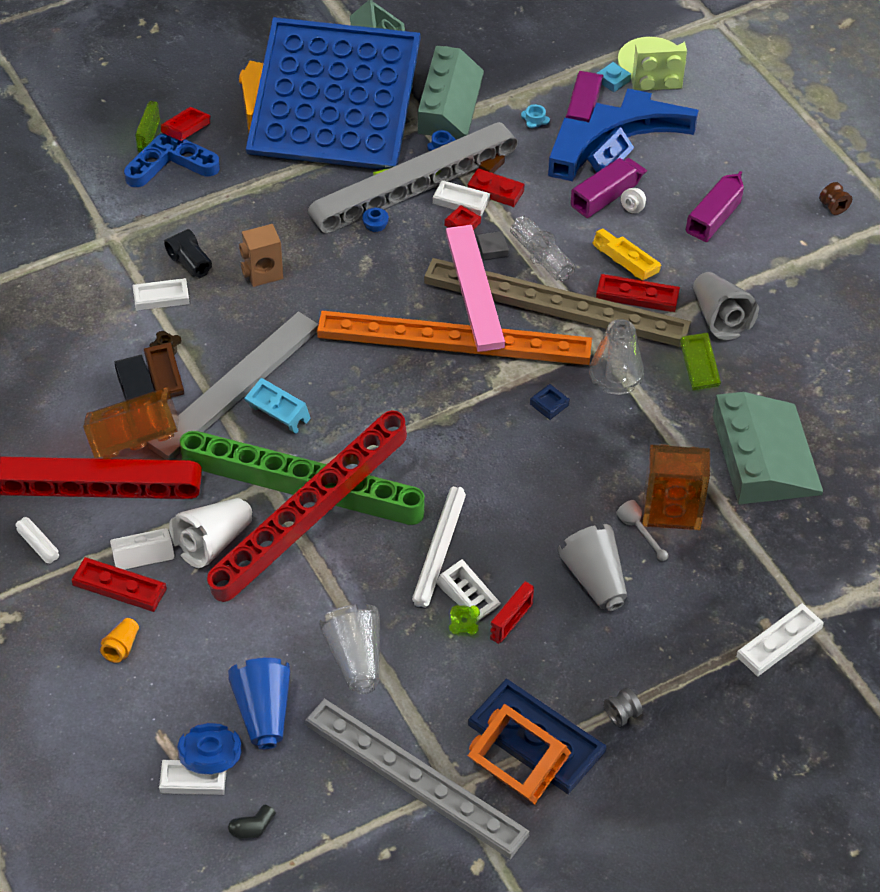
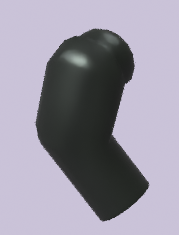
[228,804,276,839]

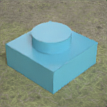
[597,62,631,92]

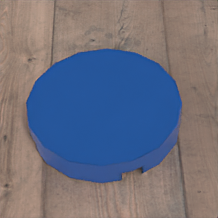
[177,723,242,774]

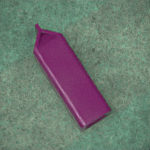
[566,71,604,122]
[571,157,647,218]
[685,171,744,242]

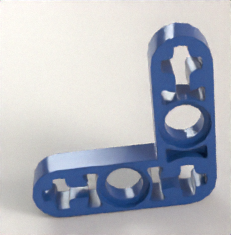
[124,133,220,187]

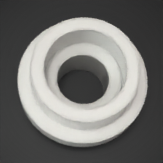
[621,188,646,214]

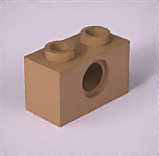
[239,224,283,287]

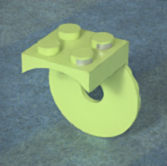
[618,37,687,91]

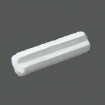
[16,517,59,564]

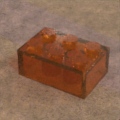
[83,387,179,459]
[642,445,710,530]

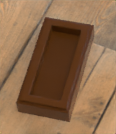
[144,342,184,401]

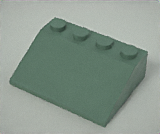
[713,392,823,505]

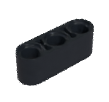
[114,354,162,426]

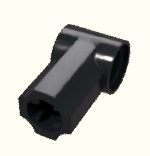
[164,229,212,278]

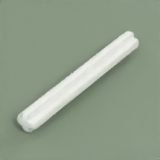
[412,486,466,608]

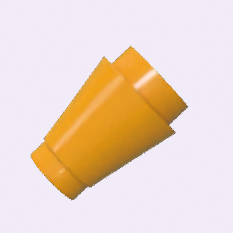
[100,618,139,663]

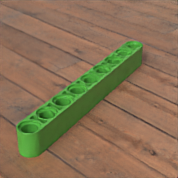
[180,431,425,525]

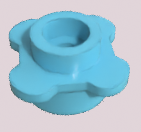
[521,104,550,128]

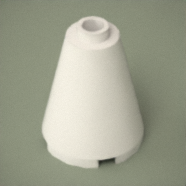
[169,498,252,568]

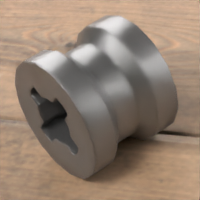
[604,687,643,727]

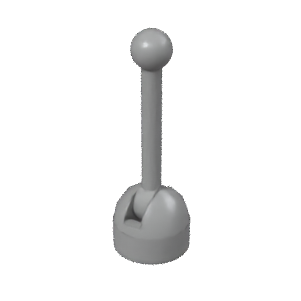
[616,500,668,561]

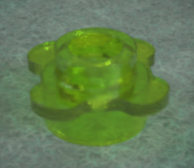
[449,605,480,635]

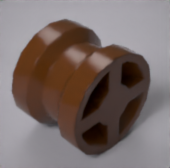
[819,182,853,215]

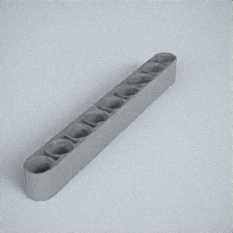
[308,122,518,233]

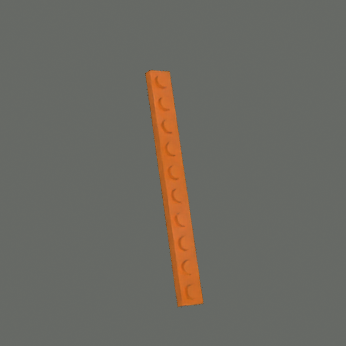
[317,311,592,365]

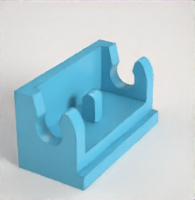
[244,378,311,433]

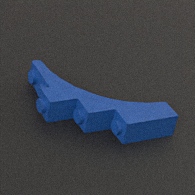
[548,88,699,182]

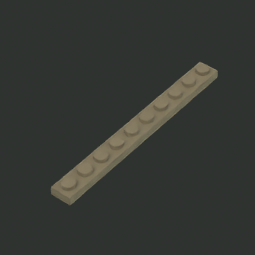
[424,258,691,348]

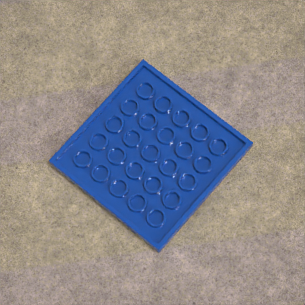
[246,17,421,170]

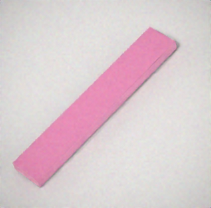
[446,225,505,352]

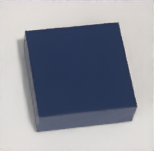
[530,384,570,420]

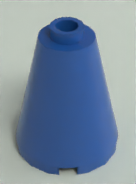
[228,658,291,750]

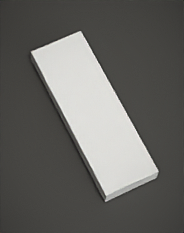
[736,603,824,677]

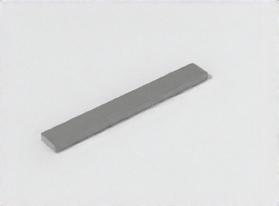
[148,311,318,460]
[305,698,529,860]

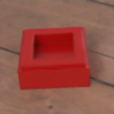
[444,205,481,230]

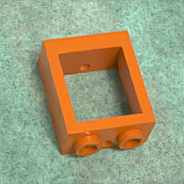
[467,704,571,805]

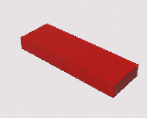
[596,274,680,312]
[71,557,167,612]

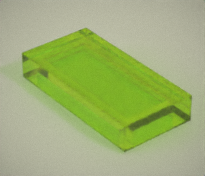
[135,101,160,153]
[680,333,721,390]

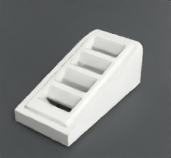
[436,559,501,622]

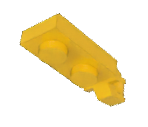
[592,228,661,280]

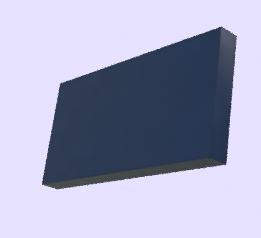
[468,678,606,794]

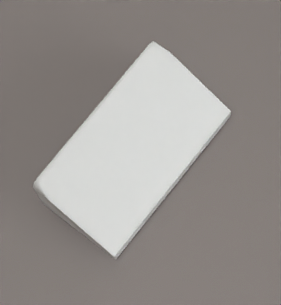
[110,528,174,569]

